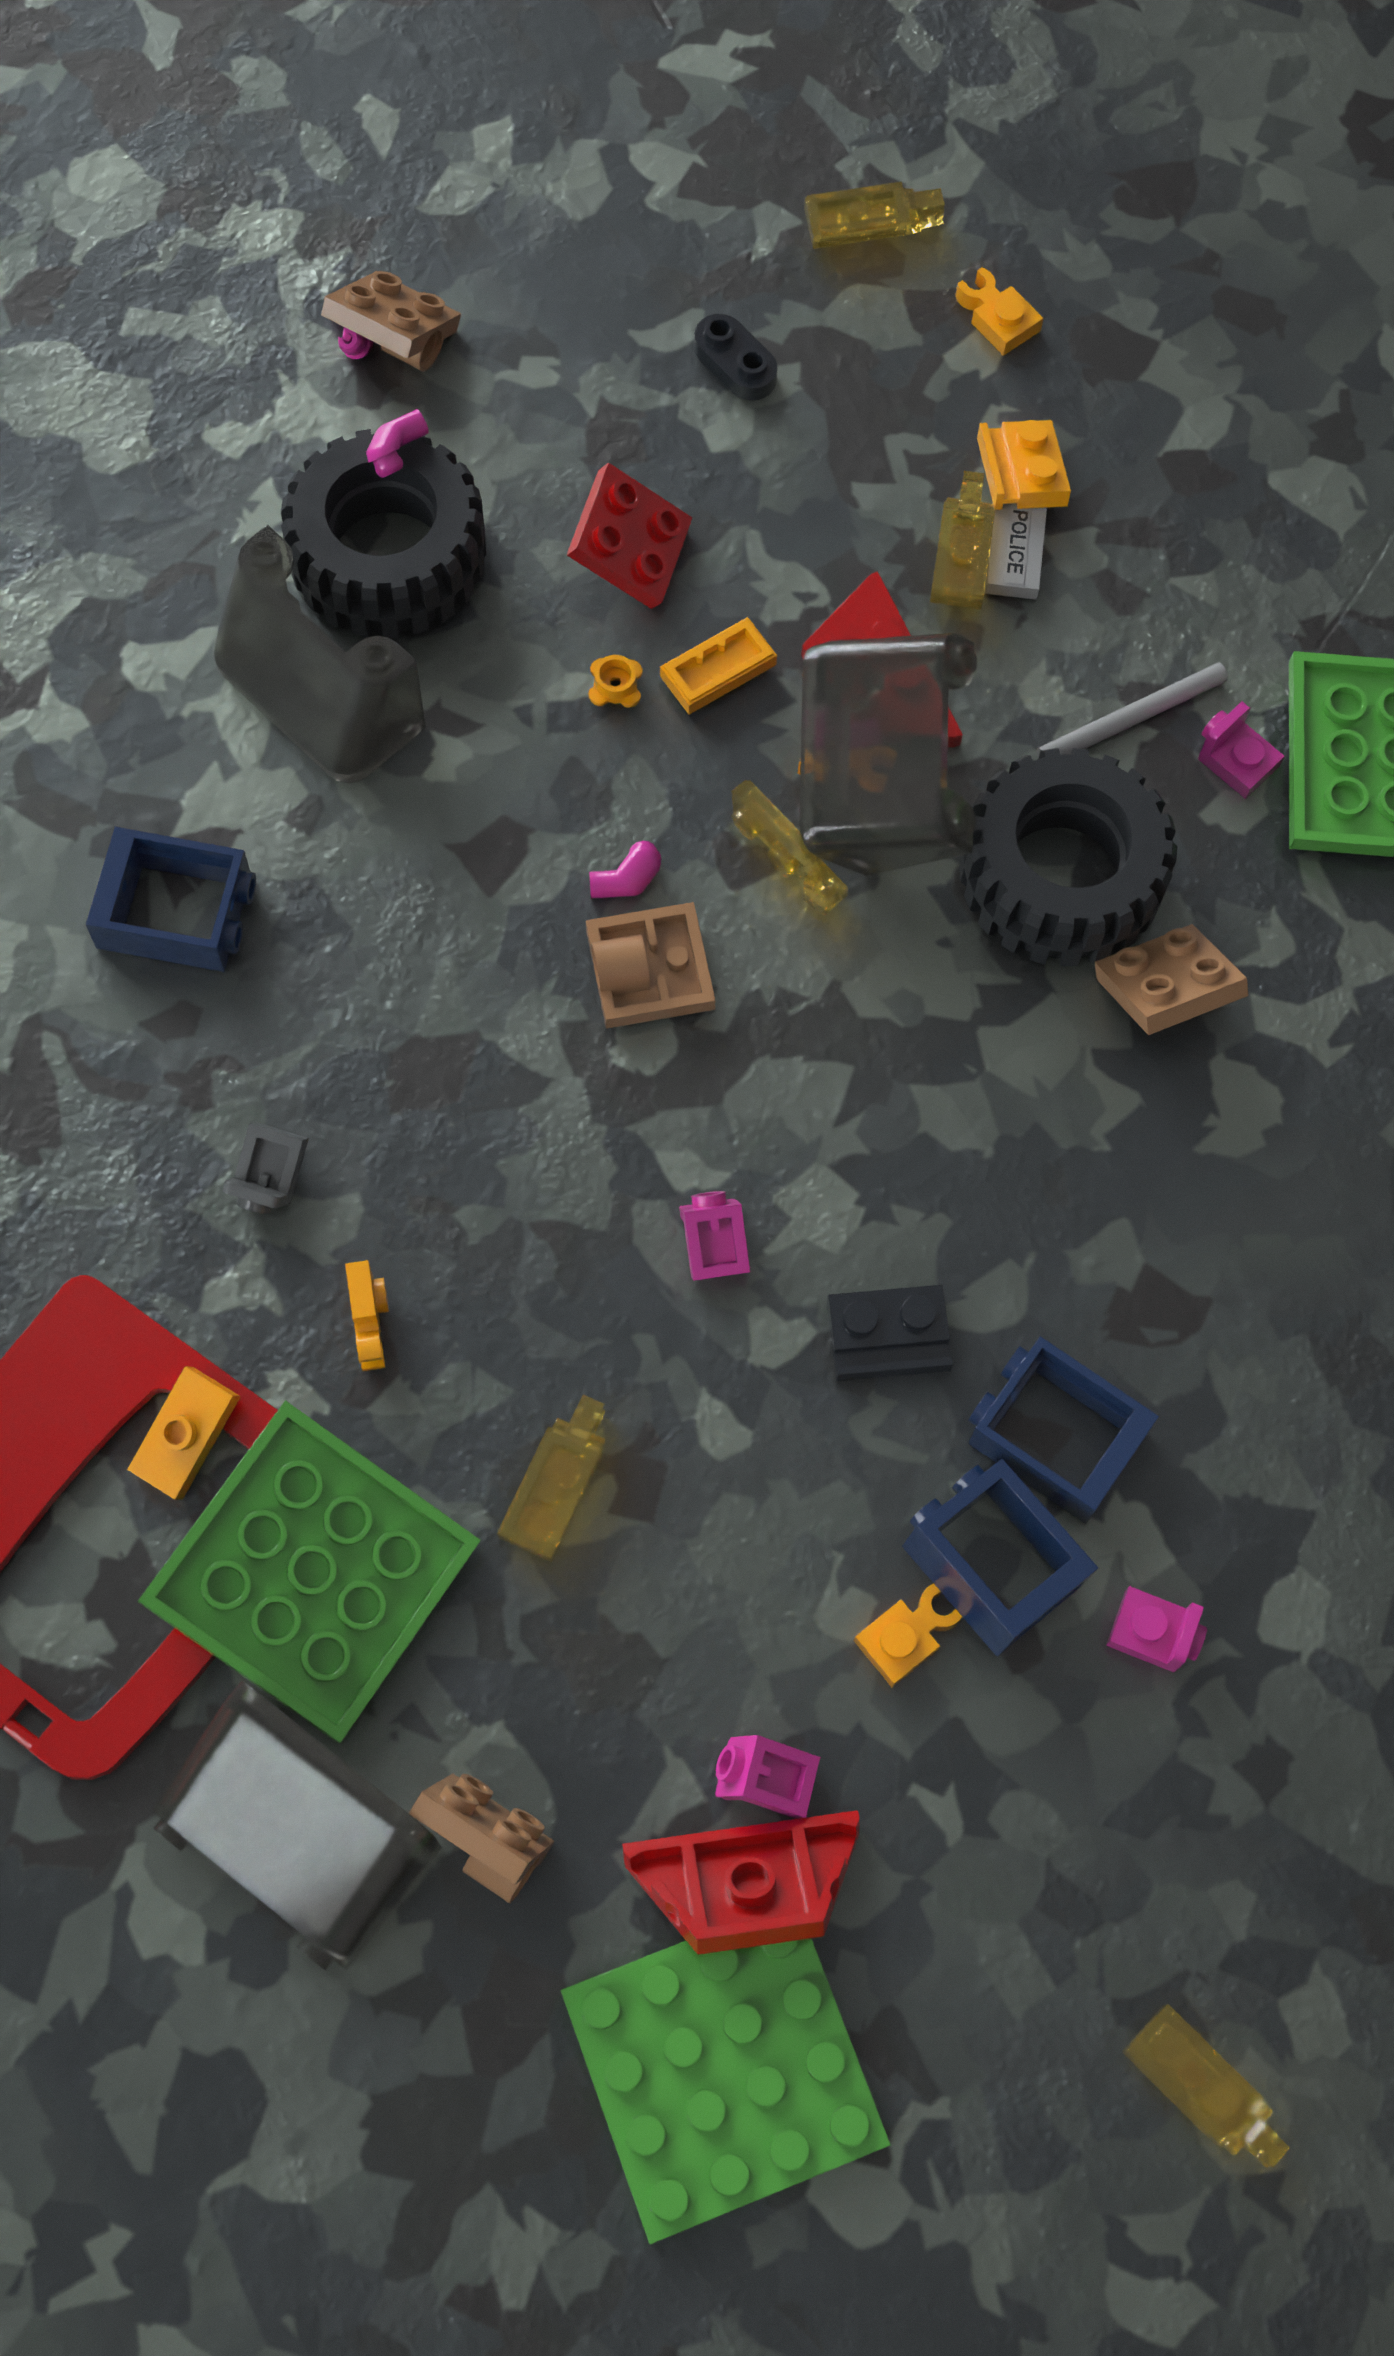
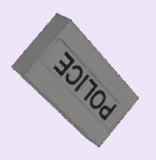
[985,503,1047,600]

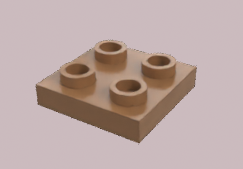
[321,271,461,371]
[586,902,715,1029]
[1095,924,1248,1035]
[408,1773,555,1903]

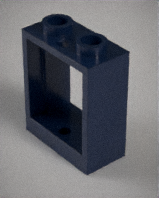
[86,827,256,972]
[968,1336,1159,1524]
[902,1459,1099,1657]

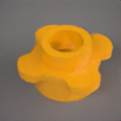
[588,655,643,708]

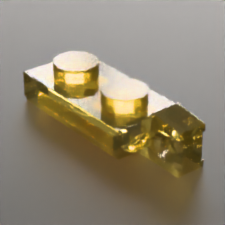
[804,182,945,249]
[930,471,995,609]
[731,779,848,916]
[497,1395,606,1562]
[1122,2004,1290,2168]

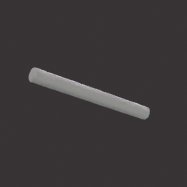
[1036,662,1228,758]

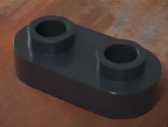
[694,314,777,401]

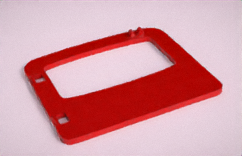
[0,1275,278,1780]

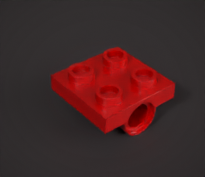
[567,462,693,609]

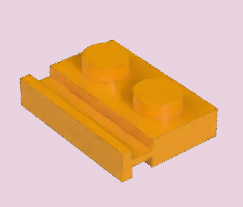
[977,420,1071,510]

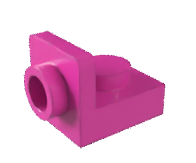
[1198,701,1285,799]
[679,1191,750,1281]
[1106,1586,1207,1673]
[715,1735,820,1818]

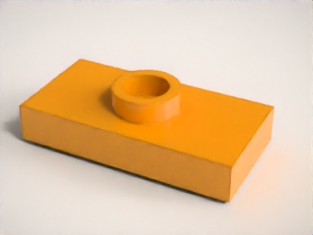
[660,617,777,715]
[127,1366,241,1500]

